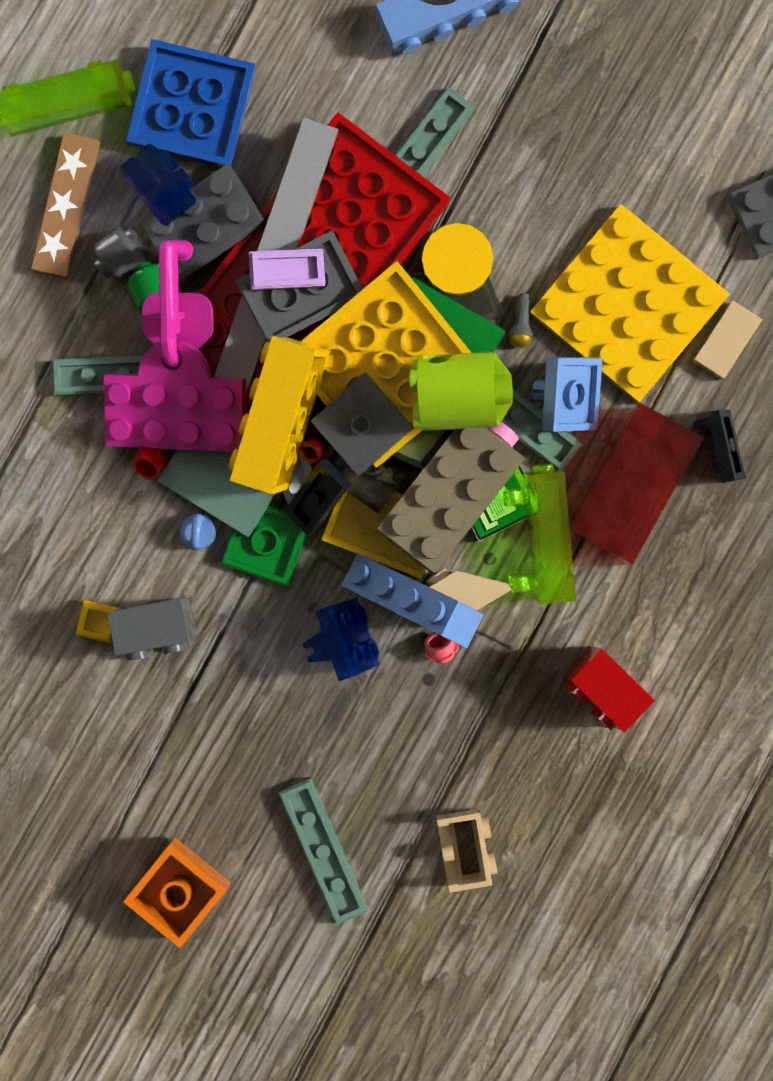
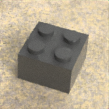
[108,598,198,661]

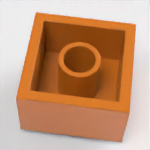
[123,837,231,948]

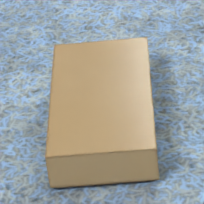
[692,301,763,380]

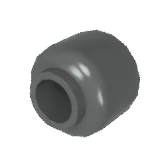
[94,227,148,281]

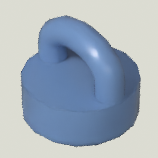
[180,514,217,549]

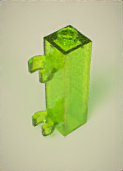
[0,59,136,137]
[500,463,576,605]

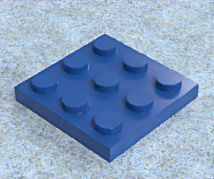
[126,39,256,168]

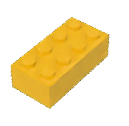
[228,336,330,494]

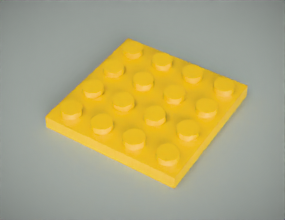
[529,204,730,404]
[301,261,472,468]

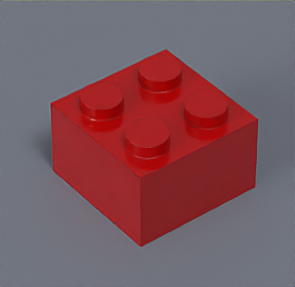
[562,646,655,733]

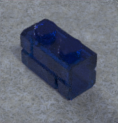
[119,143,196,226]

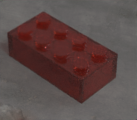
[564,403,703,565]

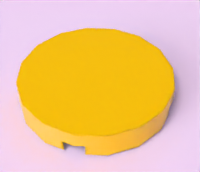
[422,223,493,296]

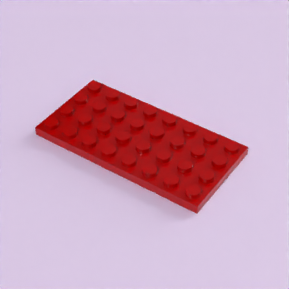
[199,111,451,406]

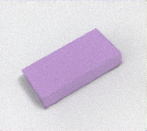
[248,249,325,290]

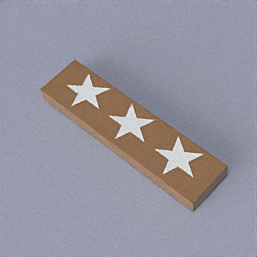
[31,132,101,279]

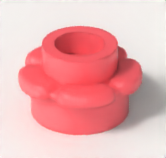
[424,632,459,664]

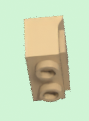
[436,809,497,893]

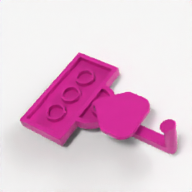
[104,240,246,452]

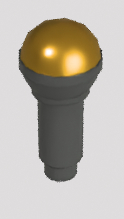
[508,293,533,348]

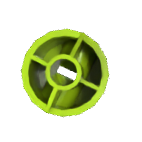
[409,352,513,431]

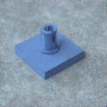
[532,357,603,432]

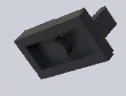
[694,410,746,483]
[285,458,351,536]

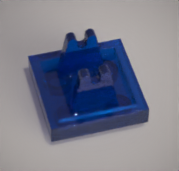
[303,597,380,681]

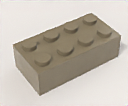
[377,427,525,575]

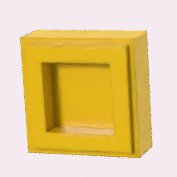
[75,600,121,643]

